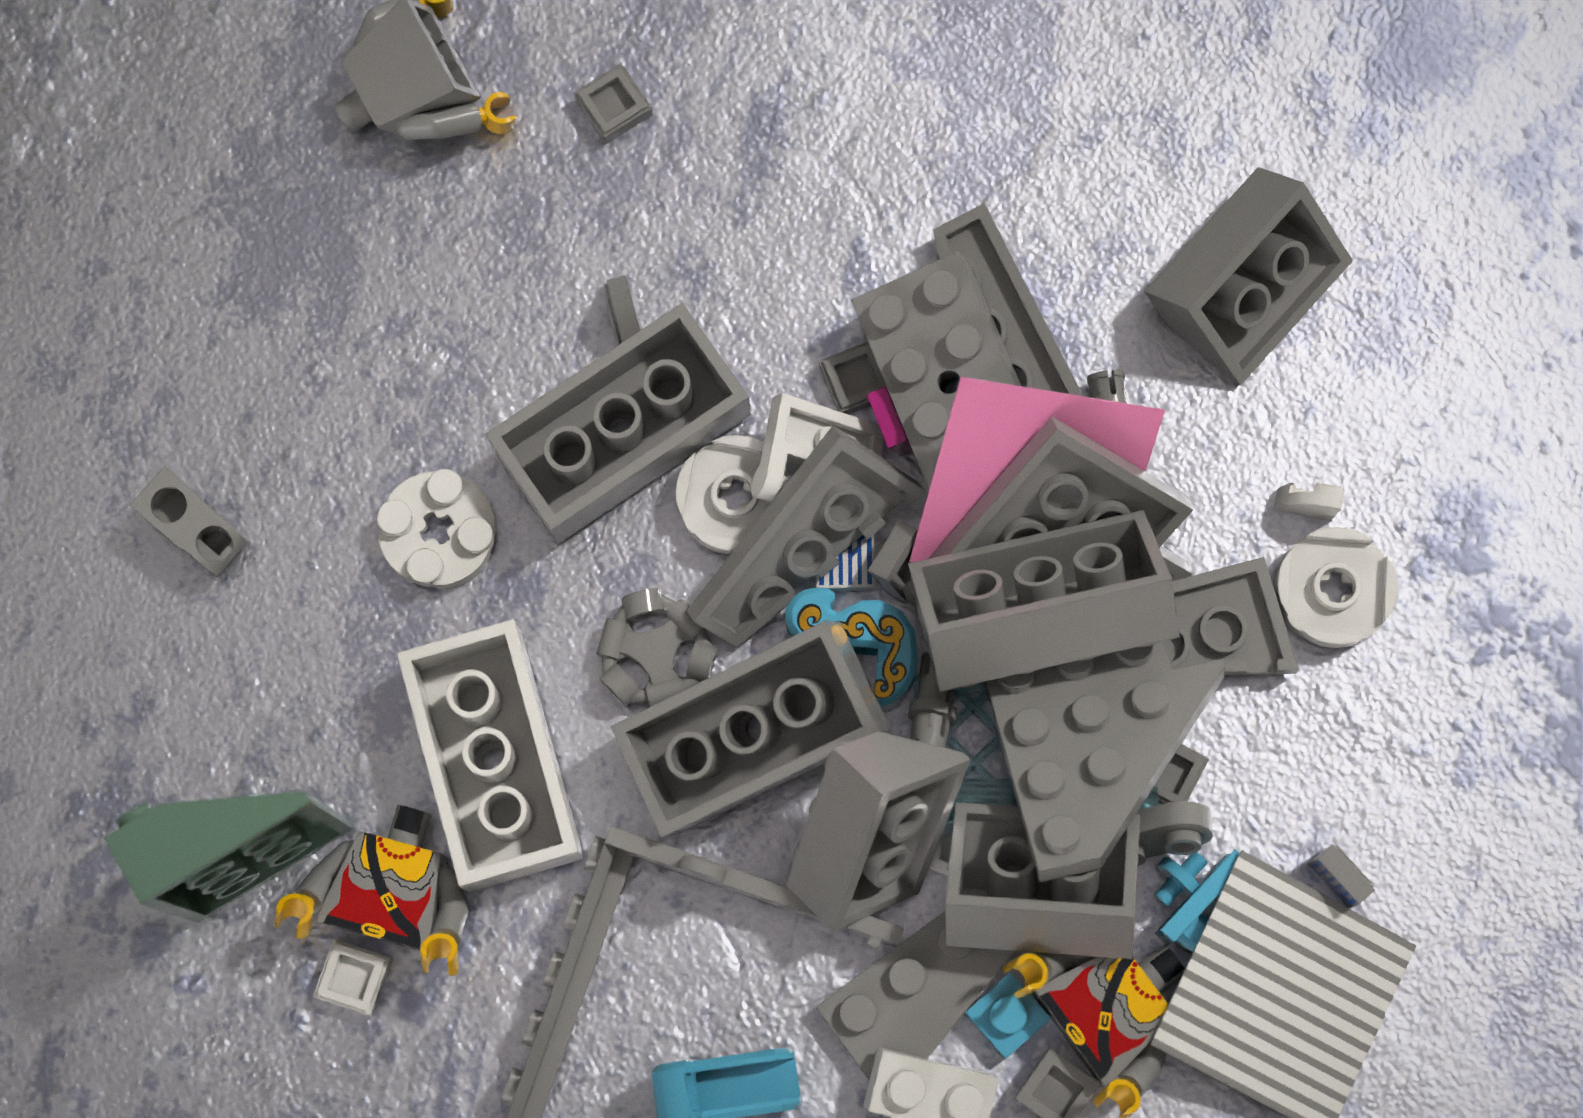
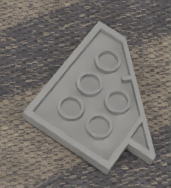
[984,641,1225,882]

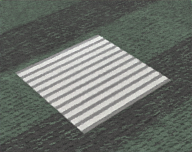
[1150,850,1417,1118]

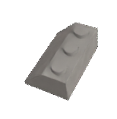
[1144,167,1353,386]
[785,731,971,932]
[945,802,1140,959]

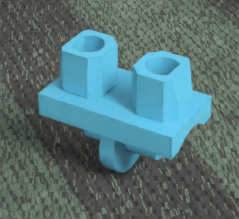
[1154,849,1240,954]

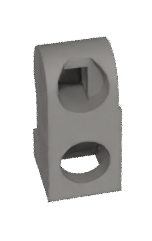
[129,466,248,577]

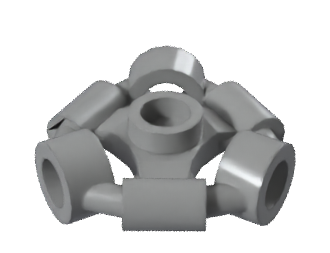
[596,588,718,707]

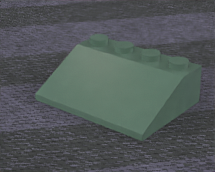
[103,791,353,923]

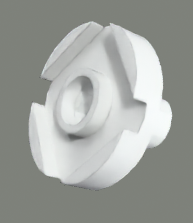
[676,435,791,555]
[377,469,497,589]
[1275,527,1398,648]

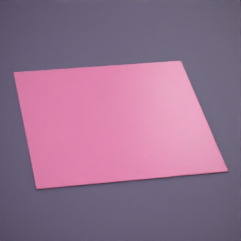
[909,377,1165,562]

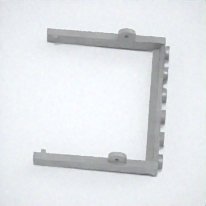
[500,826,904,1118]

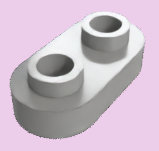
[1136,801,1213,866]

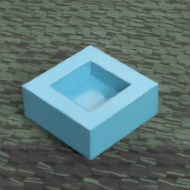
[964,972,1051,1060]

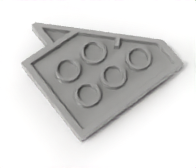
[903,416,1194,607]

